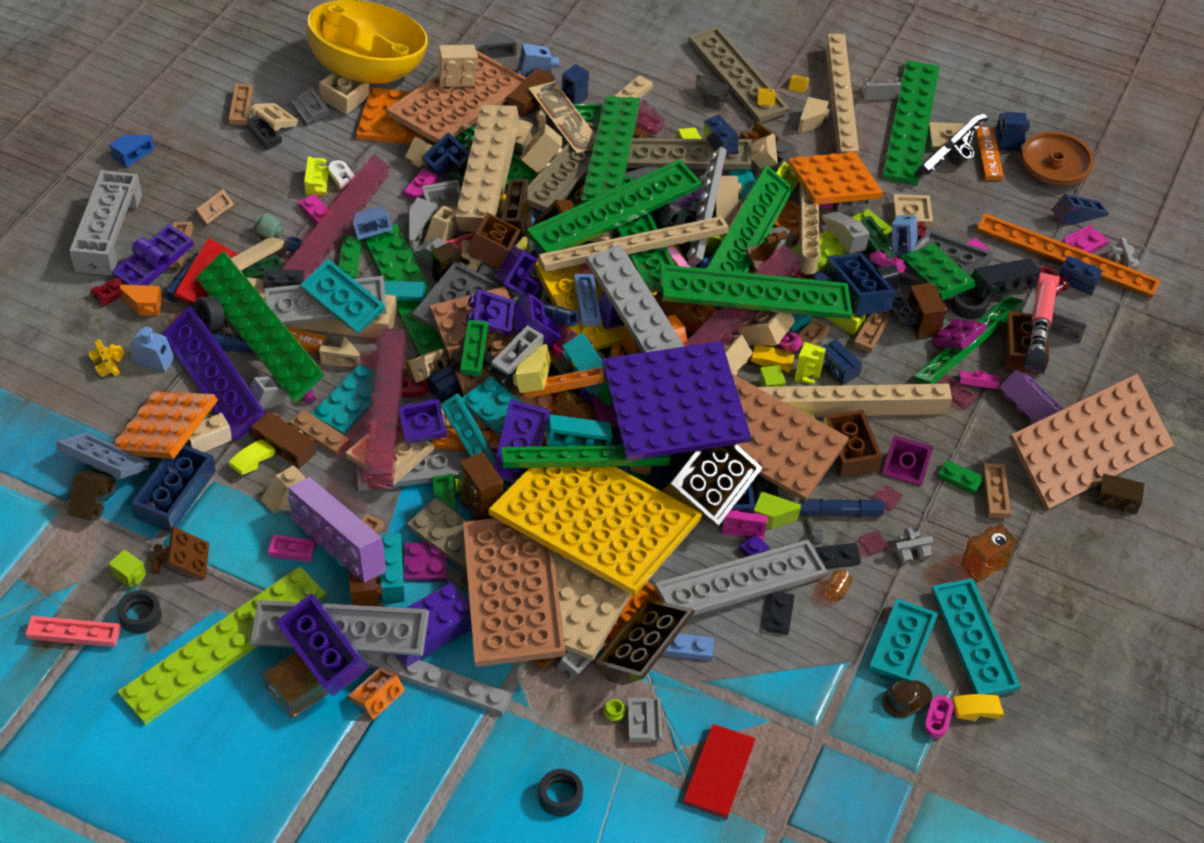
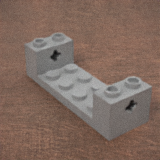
[69,170,142,276]

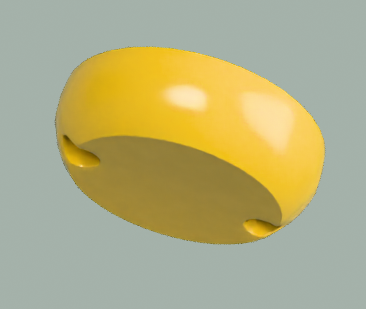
[306,0,428,84]

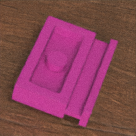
[1062,224,1109,253]
[722,510,767,540]

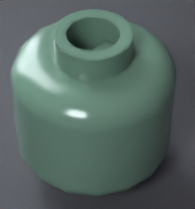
[253,213,283,239]

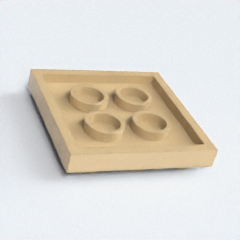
[345,417,434,486]

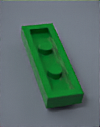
[339,236,362,279]
[460,320,488,376]

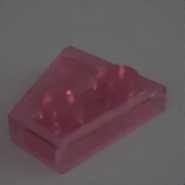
[636,99,665,135]

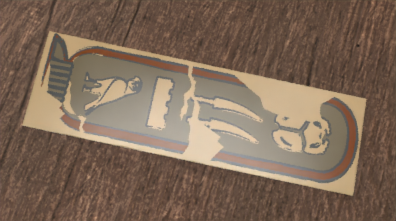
[529,81,596,153]

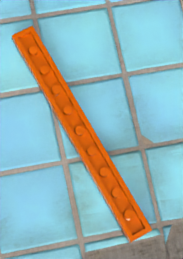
[977,213,1160,298]

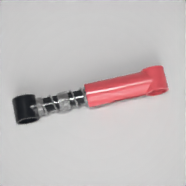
[1023,272,1060,372]

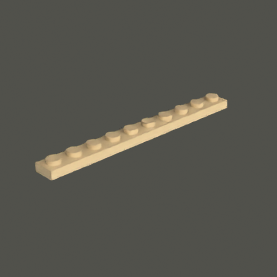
[539,216,729,272]

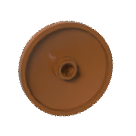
[1021,131,1094,186]

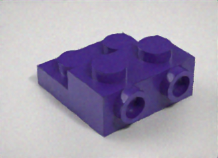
[465,289,514,336]
[398,399,447,445]

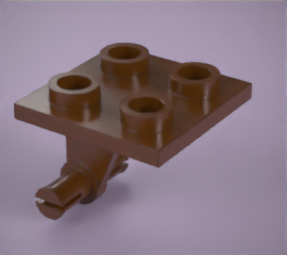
[745,231,790,277]
[150,526,209,580]

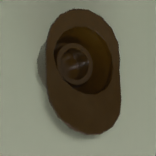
[882,680,933,718]

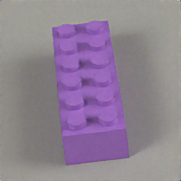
[288,477,386,583]

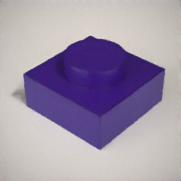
[740,534,770,557]

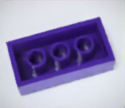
[393,583,472,667]
[276,593,369,696]

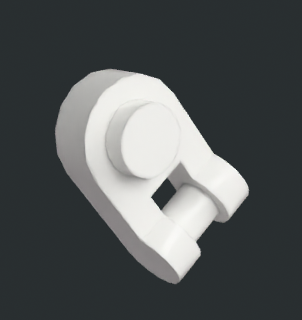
[329,160,357,190]

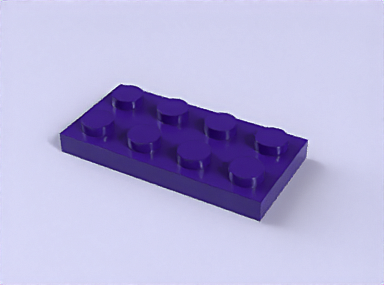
[493,399,550,485]

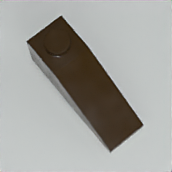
[501,179,528,236]

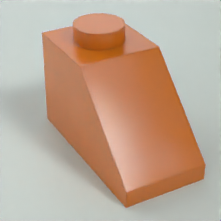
[120,285,162,316]

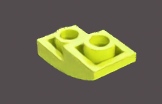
[228,439,275,475]

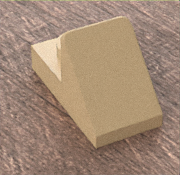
[319,337,360,368]

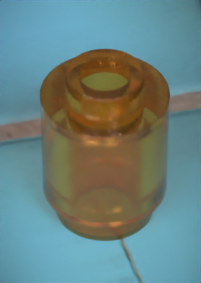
[825,569,853,602]

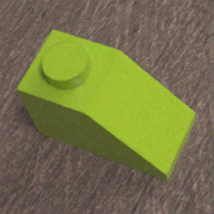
[754,492,801,529]

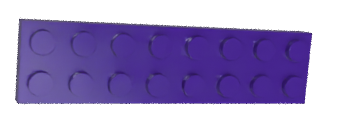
[162,306,267,441]

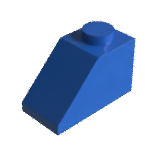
[109,135,155,168]

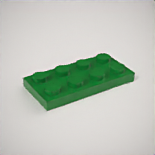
[901,243,975,300]

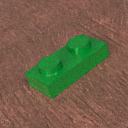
[937,460,984,495]

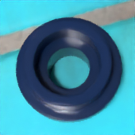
[284,237,304,253]

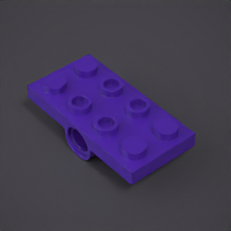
[112,224,195,286]

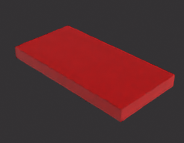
[174,238,238,306]
[683,724,756,819]

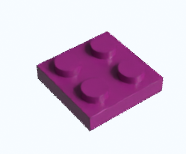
[931,319,986,350]
[403,542,448,582]

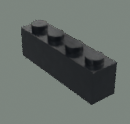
[970,258,1043,298]

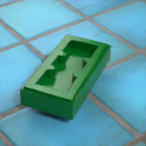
[432,474,458,514]

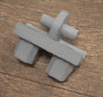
[1107,237,1140,270]
[891,527,934,564]

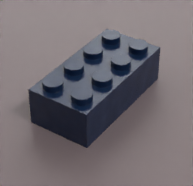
[824,253,895,316]
[131,445,216,532]

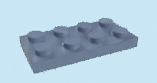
[56,433,149,479]

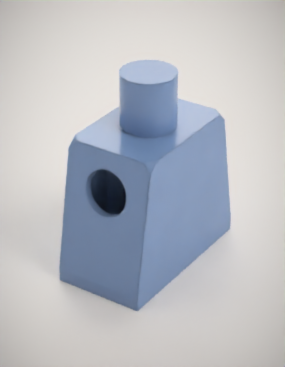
[517,43,559,78]
[353,206,393,240]
[892,215,917,256]
[131,327,175,372]

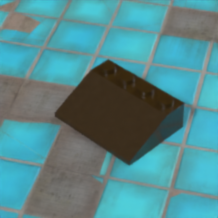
[662,444,762,527]
[595,598,695,685]

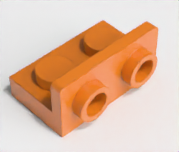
[348,667,404,719]

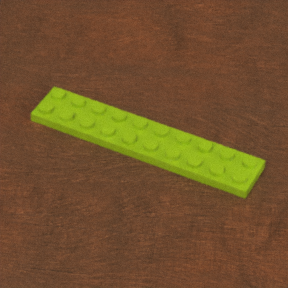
[117,566,327,725]

